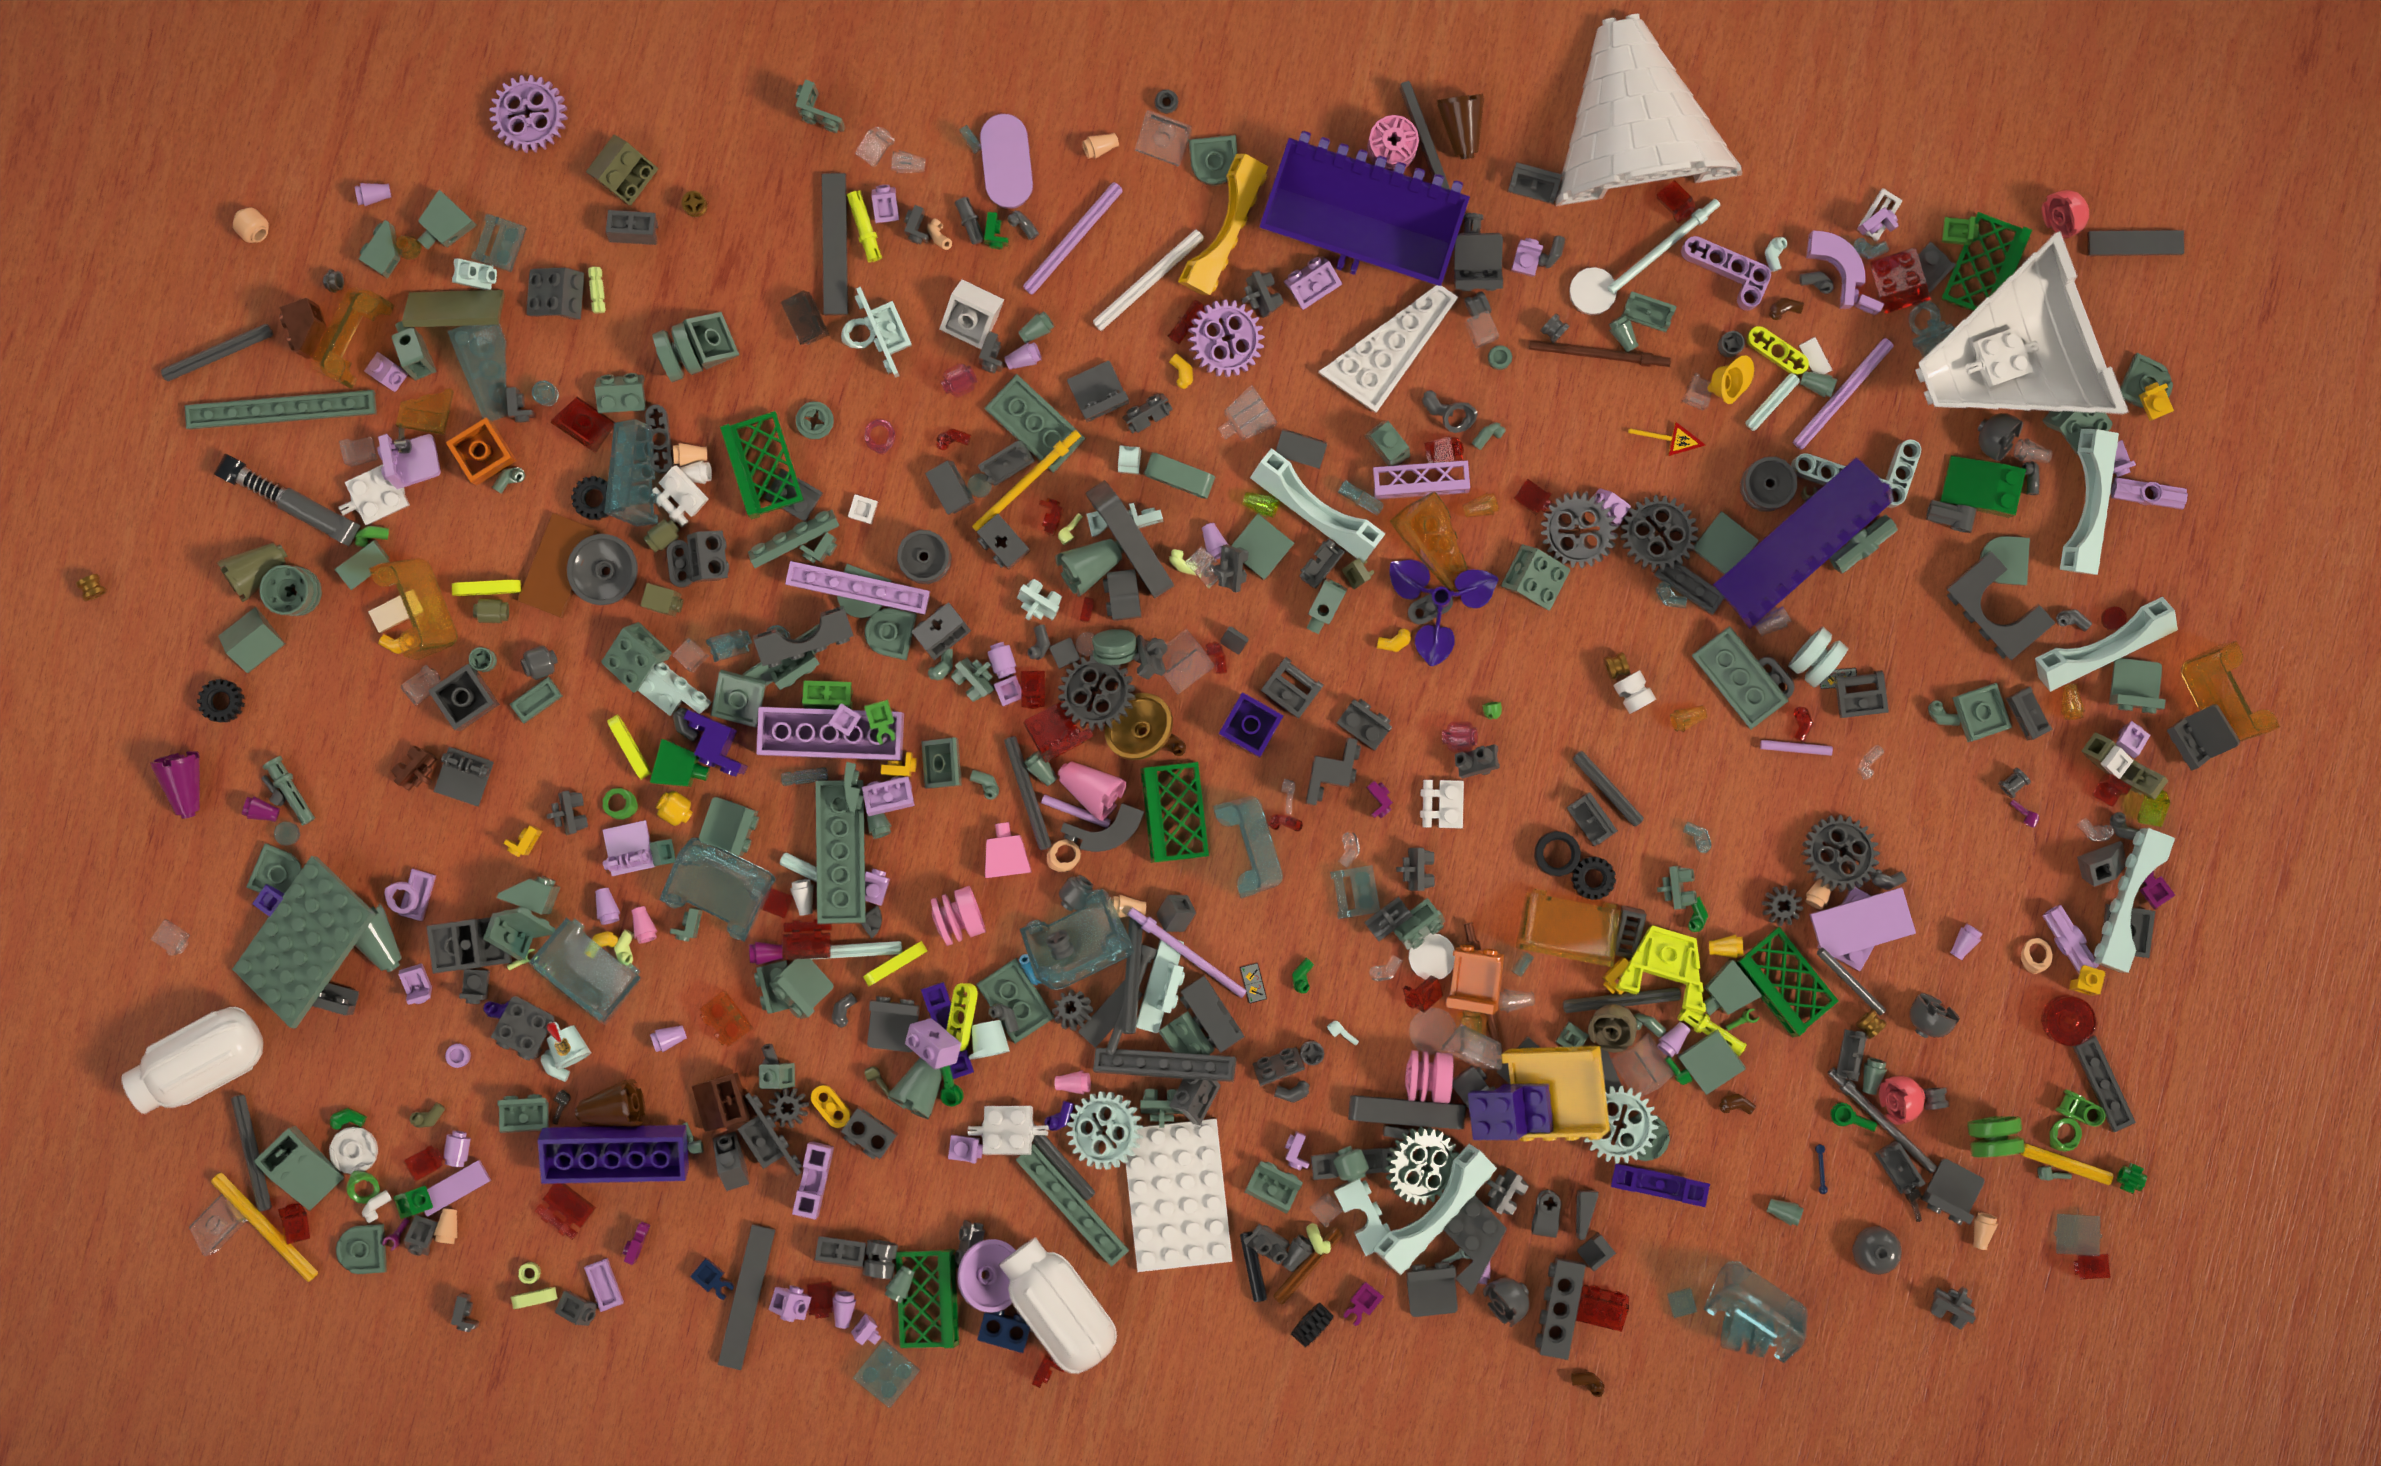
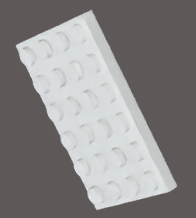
[1122,1118,1232,1272]

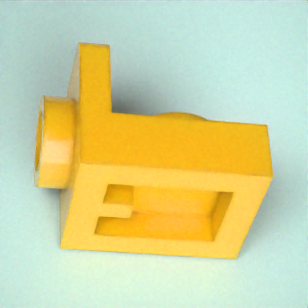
[2139,382,2174,421]
[881,752,917,777]
[503,826,542,857]
[1602,957,1629,995]
[2069,965,2105,996]

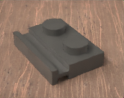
[1897,242,1956,301]
[764,468,823,522]

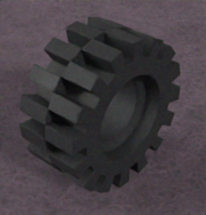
[571,476,617,520]
[197,679,245,723]
[1571,857,1616,900]
[1291,1303,1334,1347]

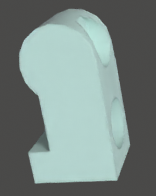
[1118,445,1141,474]

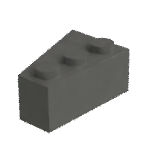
[1180,975,1245,1053]

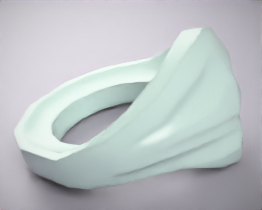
[841,318,876,349]

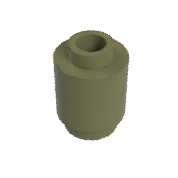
[644,518,680,553]
[473,599,509,623]

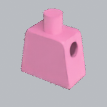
[985,822,1032,878]

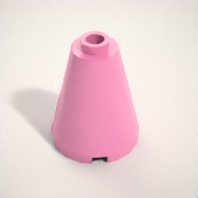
[1058,761,1126,821]

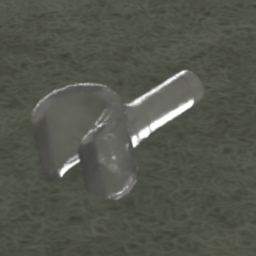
[1281,779,1295,814]

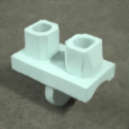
[452,258,497,290]
[1017,579,1062,621]

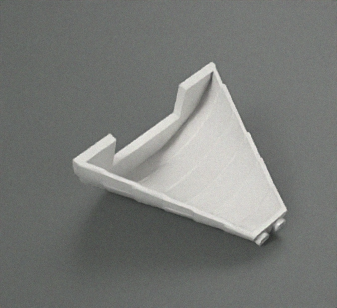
[1555,14,1742,206]
[1915,232,2128,414]

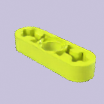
[1747,326,1809,376]
[452,580,521,596]
[607,714,652,780]
[863,941,928,987]
[946,983,978,1051]

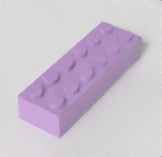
[757,707,904,761]

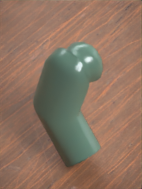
[928,649,953,681]
[1634,1013,1666,1037]

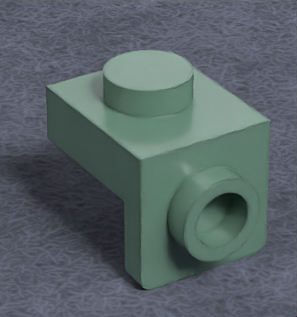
[800,532,837,563]

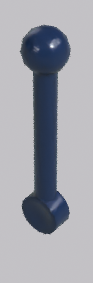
[1815,1144,1828,1195]

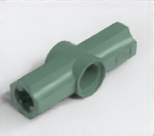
[1829,514,1898,574]

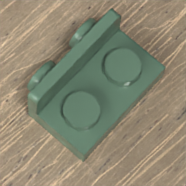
[754,960,789,1014]
[1159,1011,1215,1055]

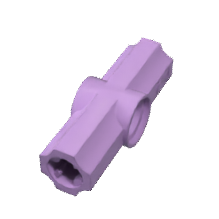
[2111,478,2188,510]
[2042,905,2099,974]

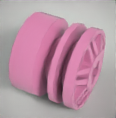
[1367,115,1419,172]
[931,886,986,946]
[1405,1050,1453,1103]

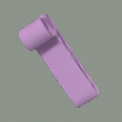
[1681,236,1771,311]

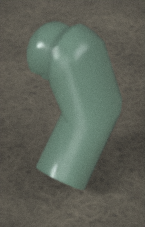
[1472,422,1506,450]
[492,467,525,494]
[1928,700,1960,726]
[970,770,999,800]

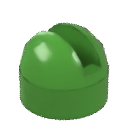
[1482,702,1502,720]

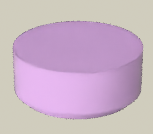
[445,1044,471,1068]

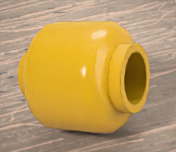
[655,791,693,826]

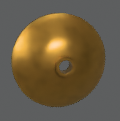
[1104,693,1173,760]

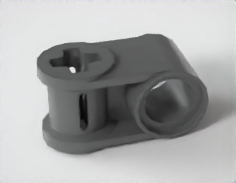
[1531,1190,1561,1238]

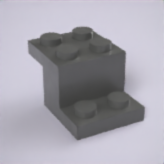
[1305,738,1361,806]
[427,917,512,973]

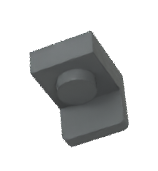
[506,387,535,423]
[459,969,490,1004]
[404,1215,438,1256]
[555,1291,598,1326]
[451,1293,479,1332]

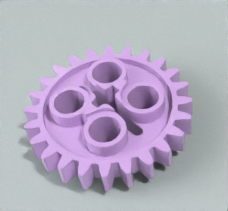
[489,75,568,153]
[1187,299,1265,377]

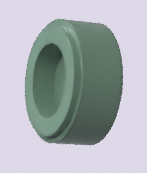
[1488,345,1512,370]

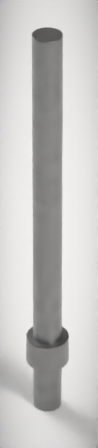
[1827,1067,1937,1173]

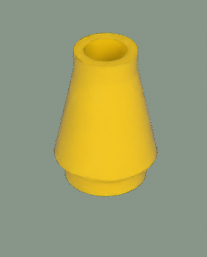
[1709,935,1744,958]

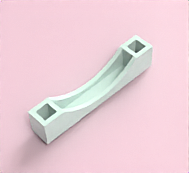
[2060,429,2119,575]
[1250,448,1385,563]
[2035,597,2178,692]
[2094,828,2175,973]
[1373,1144,1497,1275]

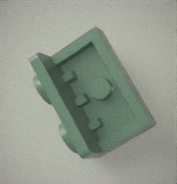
[594,373,646,413]
[497,1095,549,1133]
[1245,1161,1303,1214]

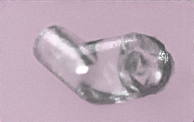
[1369,955,1403,982]

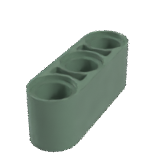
[1143,452,1216,499]

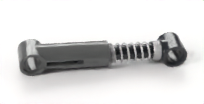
[214,453,360,546]

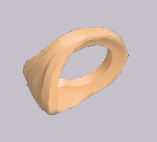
[1047,840,1081,872]
[2021,938,2052,974]

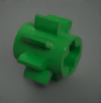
[2116,1163,2147,1194]

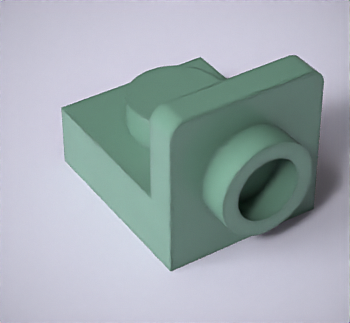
[670,908,703,942]
[759,1063,795,1089]

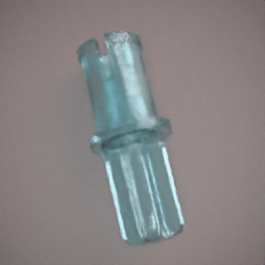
[1338,479,1384,515]

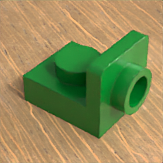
[984,212,1009,249]
[393,1186,433,1219]

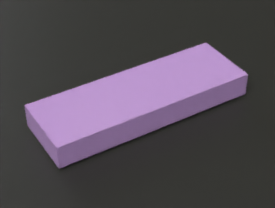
[424,1160,491,1217]

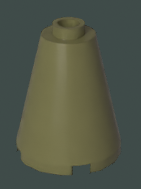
[217,543,287,602]

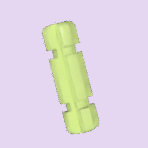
[588,267,606,313]

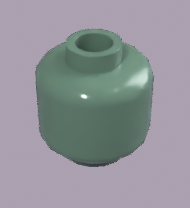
[1333,1146,1369,1183]

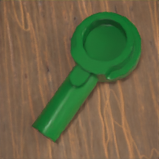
[941,1065,964,1107]
[1830,1103,1877,1132]

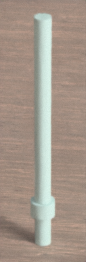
[1608,198,1720,294]

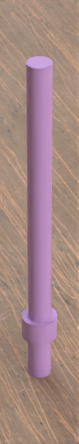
[1127,907,1247,998]

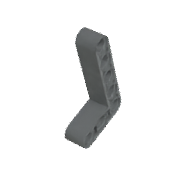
[1085,480,1174,599]

